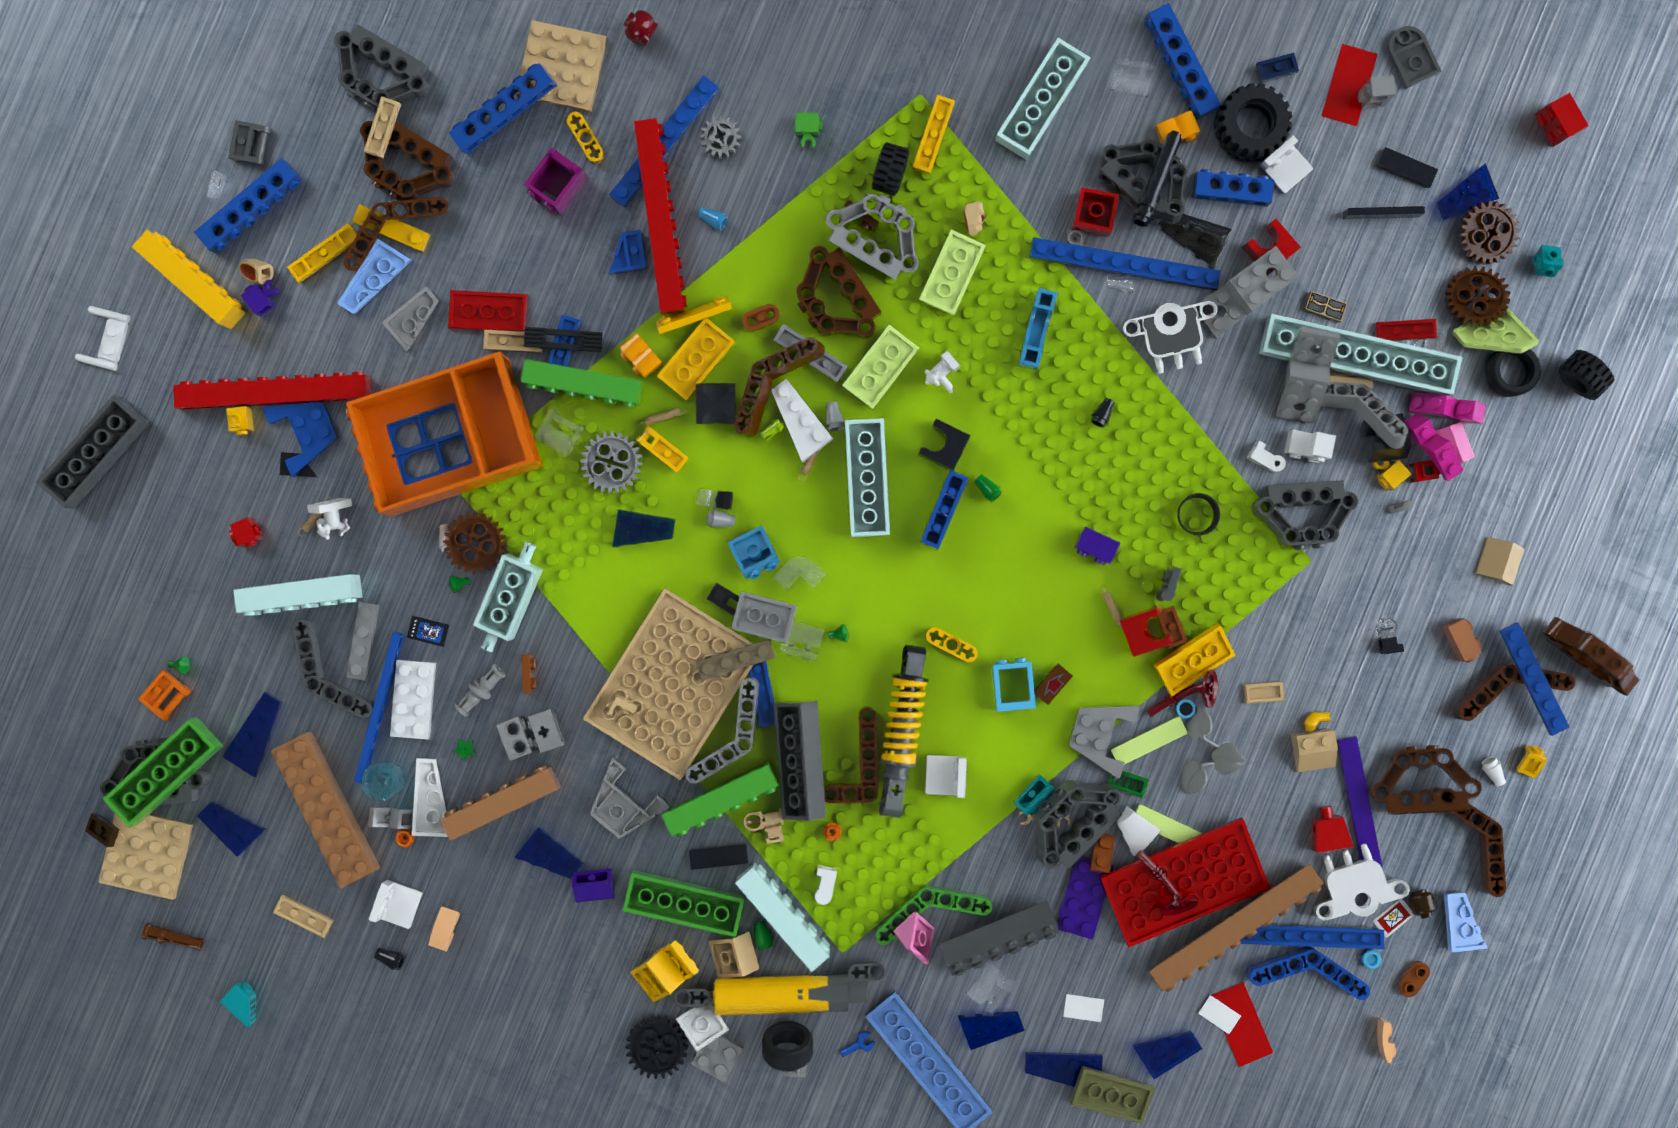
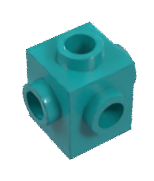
[1532,245,1564,277]

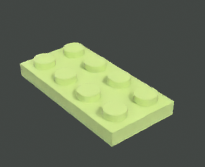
[919,229,986,316]
[842,325,919,410]

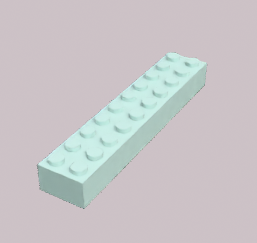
[1259,314,1462,396]

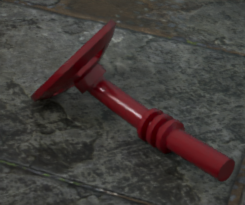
[1147,669,1218,717]
[1136,850,1199,916]

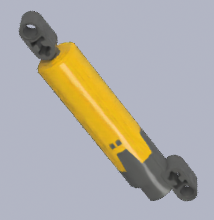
[674,963,885,1016]

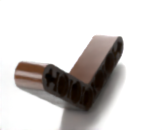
[343,197,448,271]
[734,337,825,437]
[1453,663,1575,721]
[1431,788,1506,897]

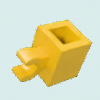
[226,406,254,436]
[1372,460,1411,490]

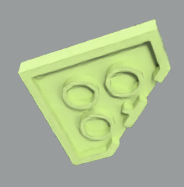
[1453,308,1539,354]

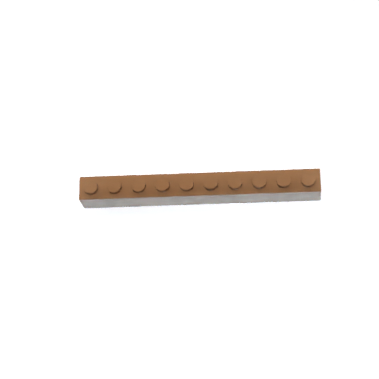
[1148,864,1324,992]

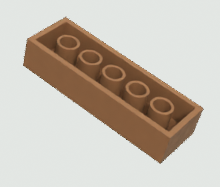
[440,765,561,841]

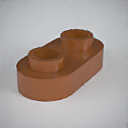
[742,304,780,332]
[1397,961,1430,997]

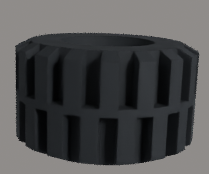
[872,142,909,196]
[1559,350,1614,400]

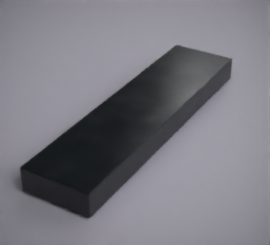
[1343,206,1425,219]

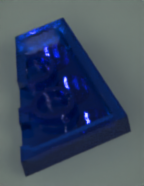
[197,802,266,857]
[1132,1031,1203,1079]

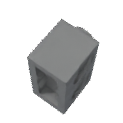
[1358,75,1396,109]
[496,716,535,761]

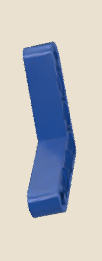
[1246,946,1370,1000]

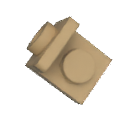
[606,694,637,715]

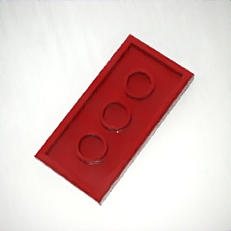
[448,290,528,332]

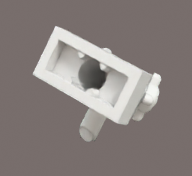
[925,351,960,393]
[307,498,352,540]

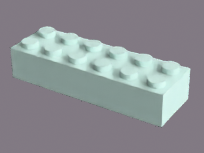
[995,38,1090,160]
[845,418,890,537]
[234,574,363,616]
[735,862,830,972]

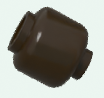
[1408,889,1437,919]

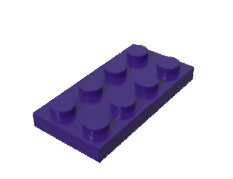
[1057,856,1114,940]

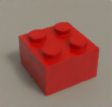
[1535,92,1589,147]
[1071,187,1119,237]

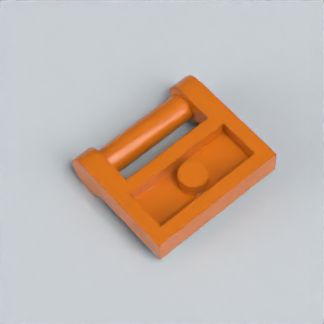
[138,670,191,721]

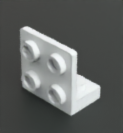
[1260,135,1313,194]
[925,755,967,798]
[369,880,423,929]

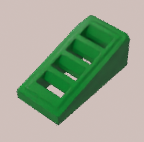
[1107,771,1150,798]

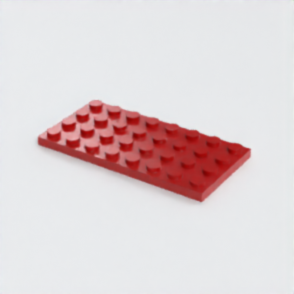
[1099,817,1270,948]

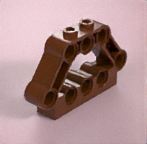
[360,121,455,200]
[797,246,881,339]
[1543,617,1640,696]
[1372,745,1482,815]

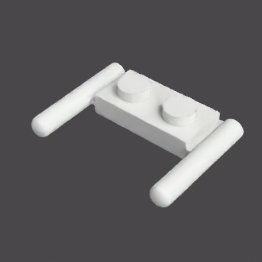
[75,306,130,371]

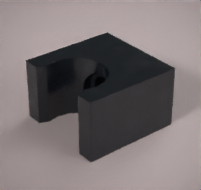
[1359,413,1412,463]
[918,419,971,471]

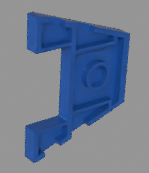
[262,402,339,477]

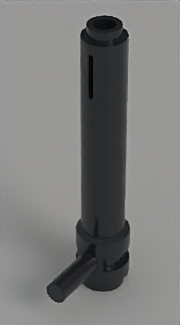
[1133,131,1182,227]

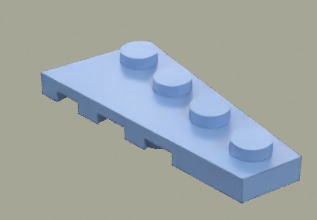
[337,239,412,314]

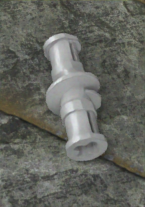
[454,664,506,717]

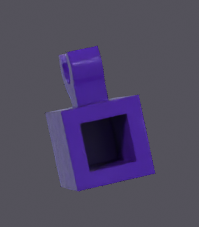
[241,280,280,317]

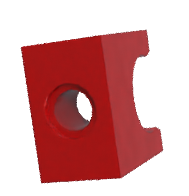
[1242,218,1301,276]
[1120,605,1173,657]

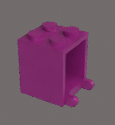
[524,147,588,215]

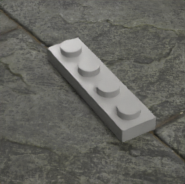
[773,324,848,383]
[346,602,380,681]

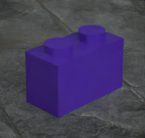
[1073,527,1120,566]
[572,868,615,903]

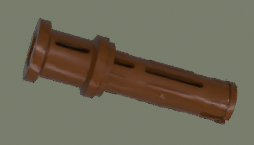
[142,923,204,951]

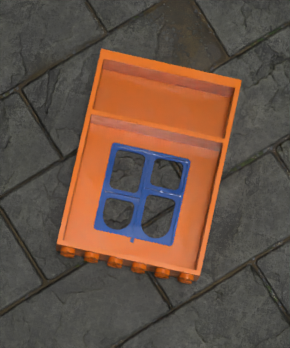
[346,351,543,517]

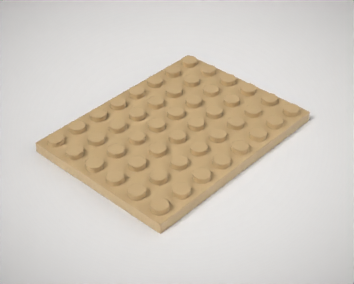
[583,588,754,781]

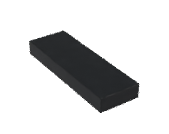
[1376,147,1438,188]
[689,844,749,870]

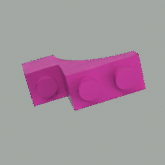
[1408,393,1486,424]
[1405,413,1464,481]

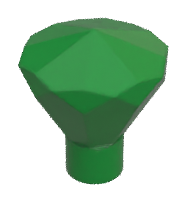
[449,575,470,593]
[828,624,849,642]
[167,656,191,674]

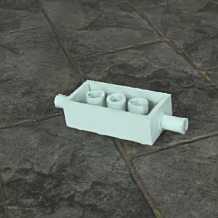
[473,542,543,652]

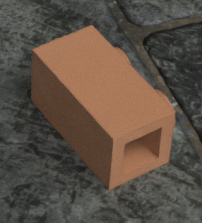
[1442,618,1482,663]

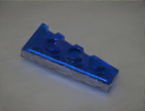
[222,692,282,778]

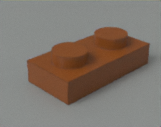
[1156,606,1188,649]
[522,654,537,694]
[1089,834,1115,874]

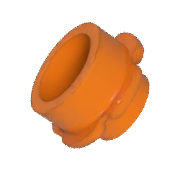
[823,822,841,841]
[396,829,415,848]

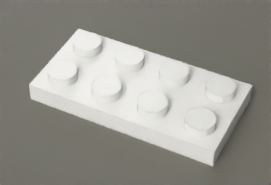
[390,660,436,740]

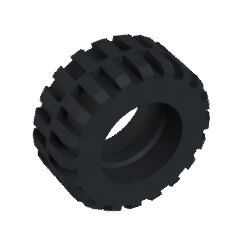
[1214,83,1292,162]

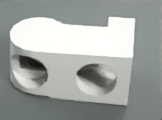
[1246,441,1286,473]
[815,865,837,905]

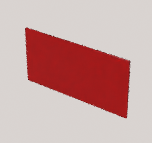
[1321,44,1378,126]
[1211,982,1273,1067]

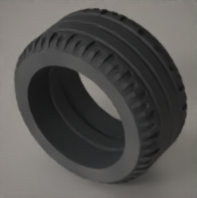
[1485,349,1541,397]
[762,1021,813,1071]

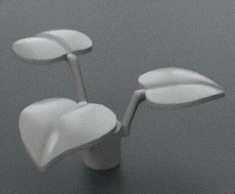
[1181,706,1247,794]

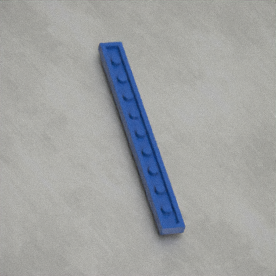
[1029,237,1221,291]

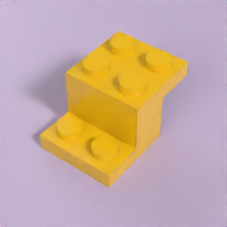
[630,940,699,1003]

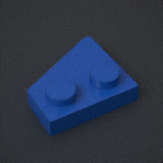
[610,230,647,274]

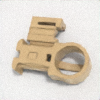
[743,808,784,844]

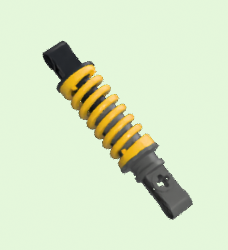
[879,645,929,818]

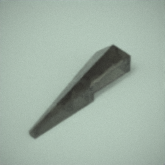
[1158,210,1232,269]

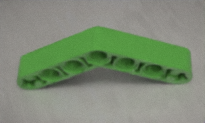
[875,885,992,945]

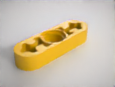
[567,112,605,164]
[926,627,978,662]

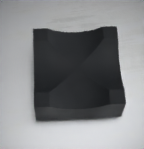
[696,383,736,424]

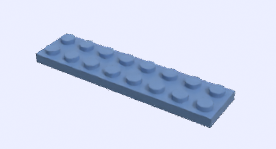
[865,991,993,1128]

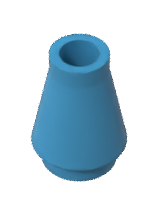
[698,207,728,230]

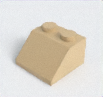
[1291,729,1338,772]
[708,932,759,978]

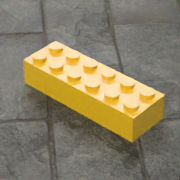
[131,230,246,329]

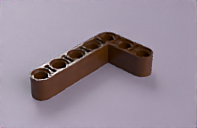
[824,706,878,803]

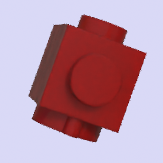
[229,517,262,548]

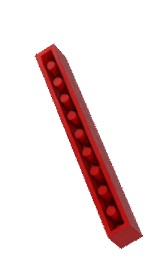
[634,118,687,315]
[173,372,371,410]

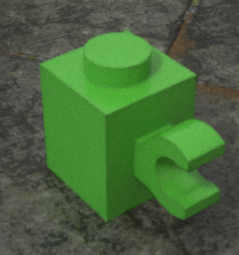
[795,112,823,149]

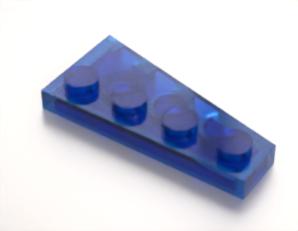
[1024,1052,1103,1087]

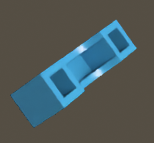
[1017,288,1058,370]

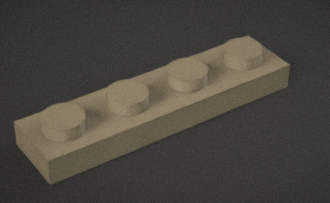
[696,639,776,681]

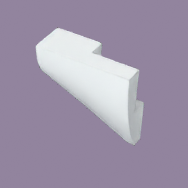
[1116,806,1161,856]

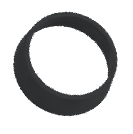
[1177,493,1220,535]

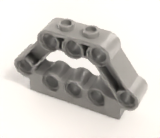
[825,194,919,279]

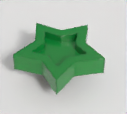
[454,739,476,761]

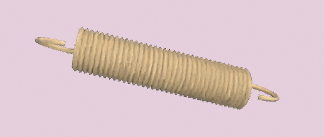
[639,408,687,425]
[798,450,820,481]
[298,497,332,537]
[1101,586,1123,630]

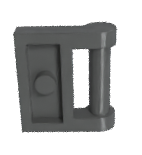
[228,120,271,166]
[1155,567,1182,601]

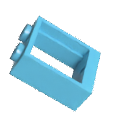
[991,658,1036,712]

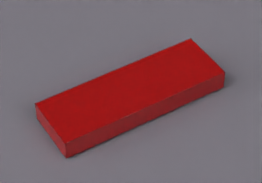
[1376,319,1437,341]

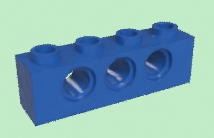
[1192,169,1274,207]
[920,470,968,550]

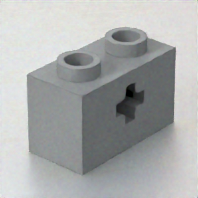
[527,708,565,753]

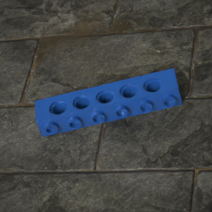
[1145,3,1221,120]
[449,63,558,154]
[194,158,302,253]

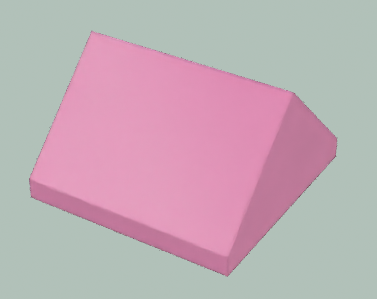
[1435,421,1475,463]
[894,912,935,964]

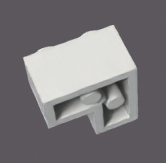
[1284,429,1336,464]

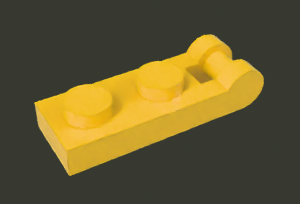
[636,425,690,473]

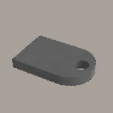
[1387,26,1442,89]

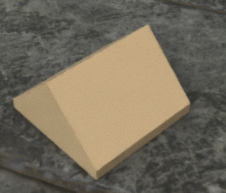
[1475,537,1525,585]

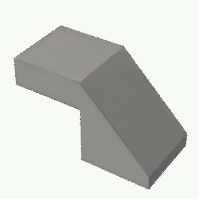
[368,807,413,829]

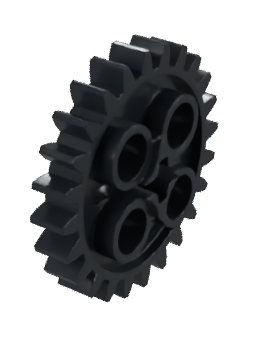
[625,1015,688,1080]

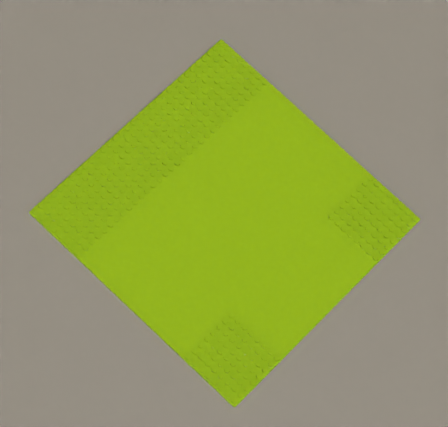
[461,95,1311,952]

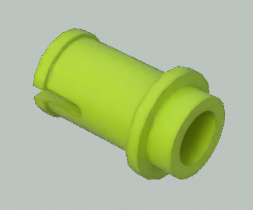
[759,419,785,442]

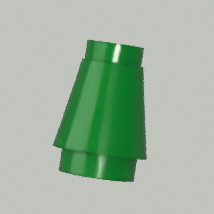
[974,474,1002,503]
[753,921,774,951]

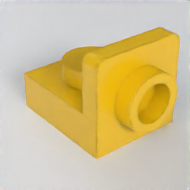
[1517,744,1547,779]

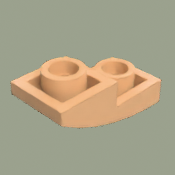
[428,906,460,952]
[1377,1018,1396,1063]

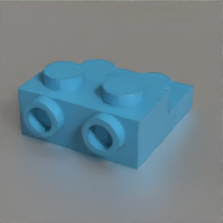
[728,526,780,580]

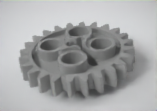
[580,431,643,494]

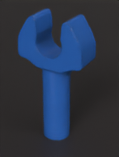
[839,1031,875,1057]

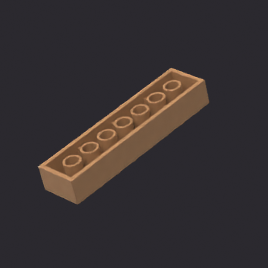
[271,731,381,889]

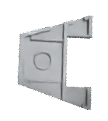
[1068,705,1140,779]
[590,758,671,839]

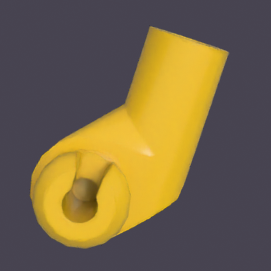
[1304,712,1330,732]

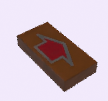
[1034,663,1073,705]

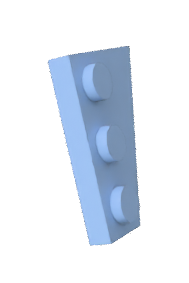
[1444,892,1487,953]

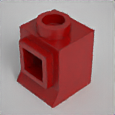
[1409,460,1441,483]

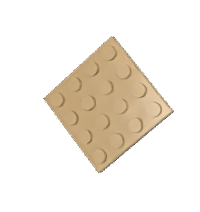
[516,20,607,112]
[98,813,193,900]

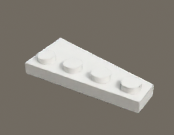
[771,379,833,462]
[412,758,448,837]

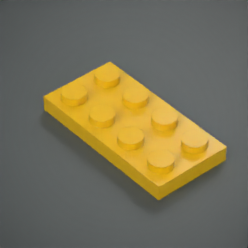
[657,318,736,401]
[1153,623,1235,696]

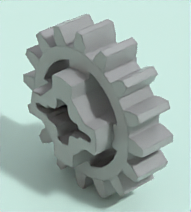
[700,116,742,159]

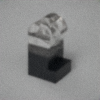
[696,489,734,510]
[1376,618,1404,654]

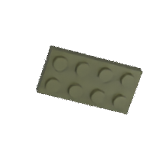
[1070,1066,1155,1124]

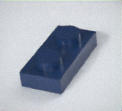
[1256,53,1299,83]

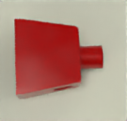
[1312,806,1353,853]

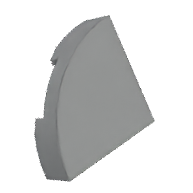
[1388,500,1414,514]

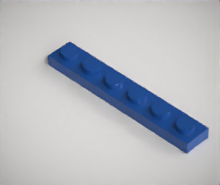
[1499,622,1570,736]

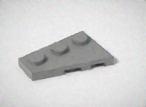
[382,286,439,352]

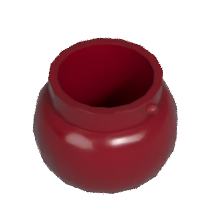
[623,10,658,45]

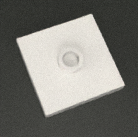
[676,997,729,1052]

